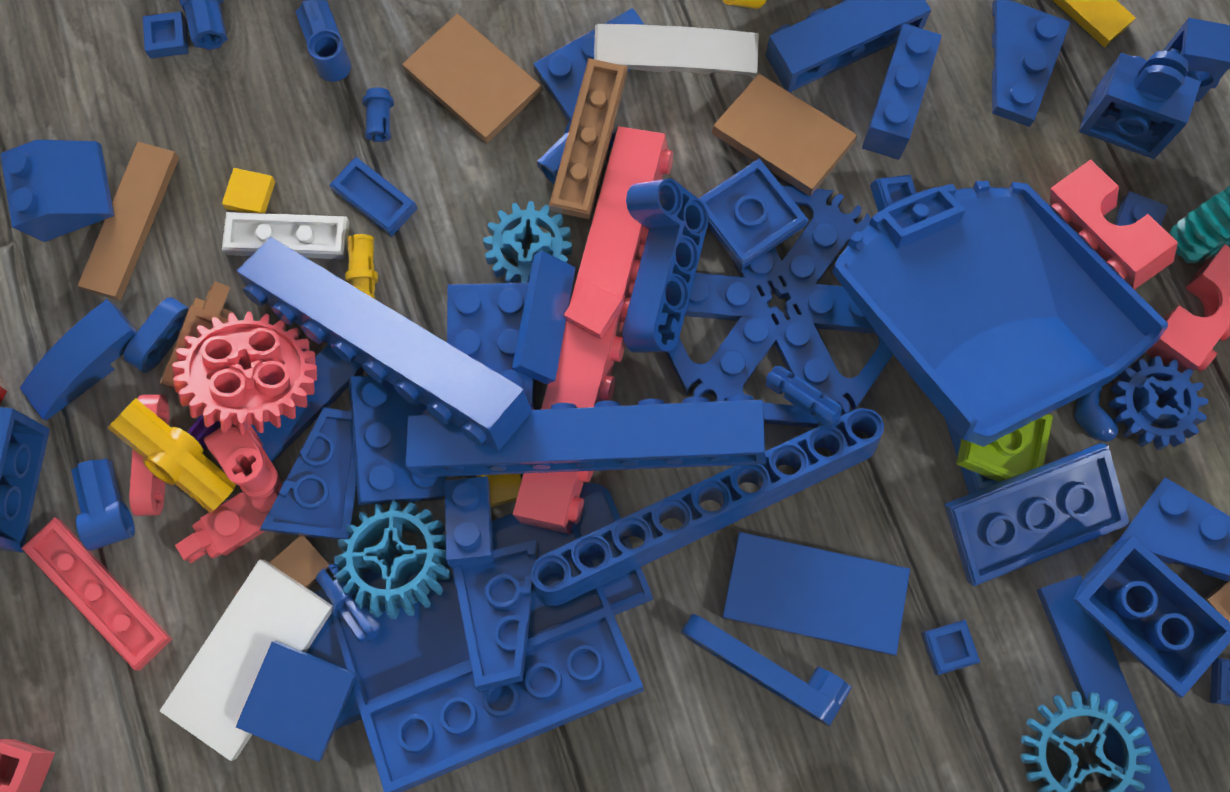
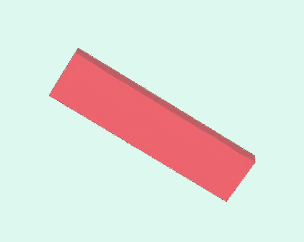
[22,517,172,671]

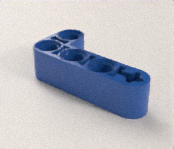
[622,178,708,353]

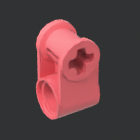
[204,424,279,499]

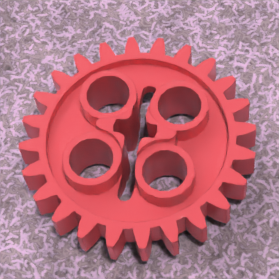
[172,312,317,435]

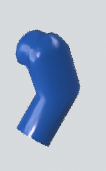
[1074,386,1118,442]

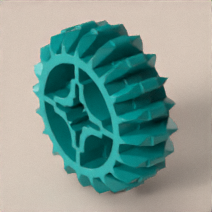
[1169,186,1230,263]

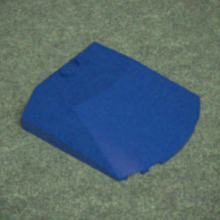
[832,181,1168,447]

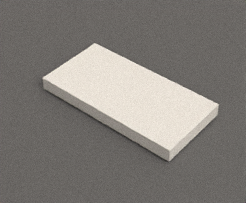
[160,559,333,761]

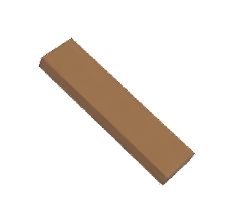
[549,58,628,220]
[77,142,179,301]

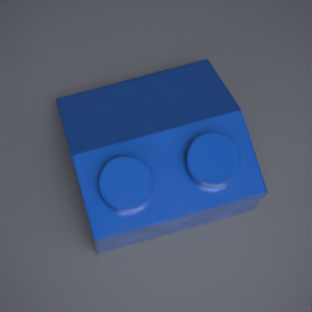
[0,140,114,242]

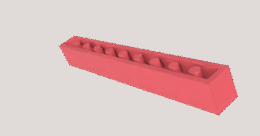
[512,126,673,534]

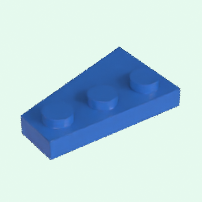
[992,0,1070,127]
[533,8,645,122]
[260,407,357,540]
[1117,477,1230,582]
[452,539,539,692]

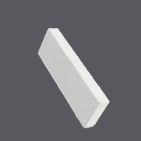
[222,212,350,259]

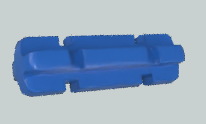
[766,366,842,427]

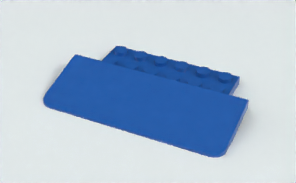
[306,483,653,792]

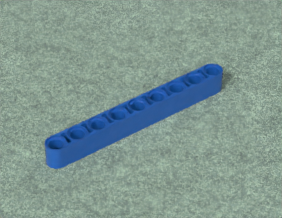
[531,408,884,606]

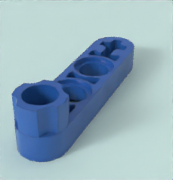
[681,614,852,727]

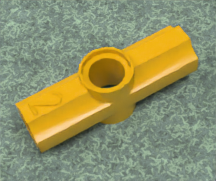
[107,398,237,513]

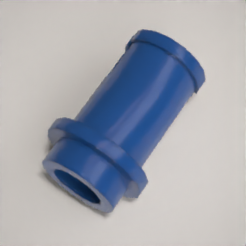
[362,87,394,142]

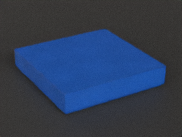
[699,158,809,270]
[236,640,358,762]

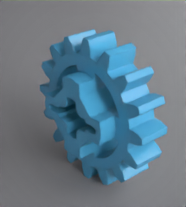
[483,201,573,283]

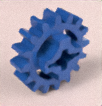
[1109,356,1208,450]

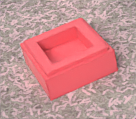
[564,280,624,339]

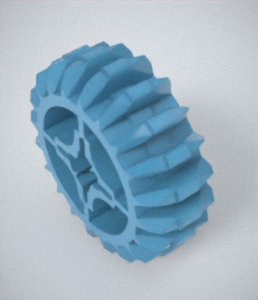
[334,500,451,620]
[1020,691,1151,792]

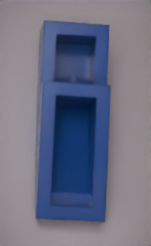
[20,299,137,421]

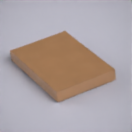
[402,13,542,144]
[712,74,857,196]

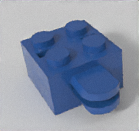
[1079,51,1201,159]

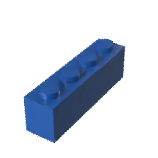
[765,0,931,92]

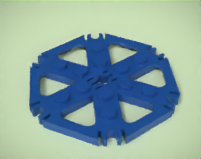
[666,186,893,428]

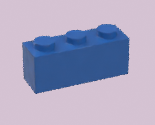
[862,23,942,160]

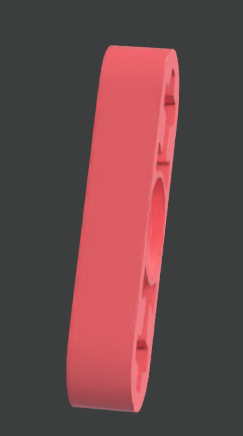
[129,394,170,516]

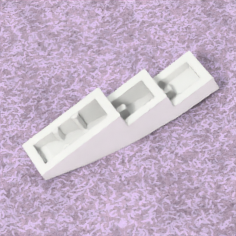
[594,24,759,75]

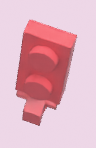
[175,476,284,563]

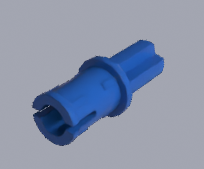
[316,564,381,643]

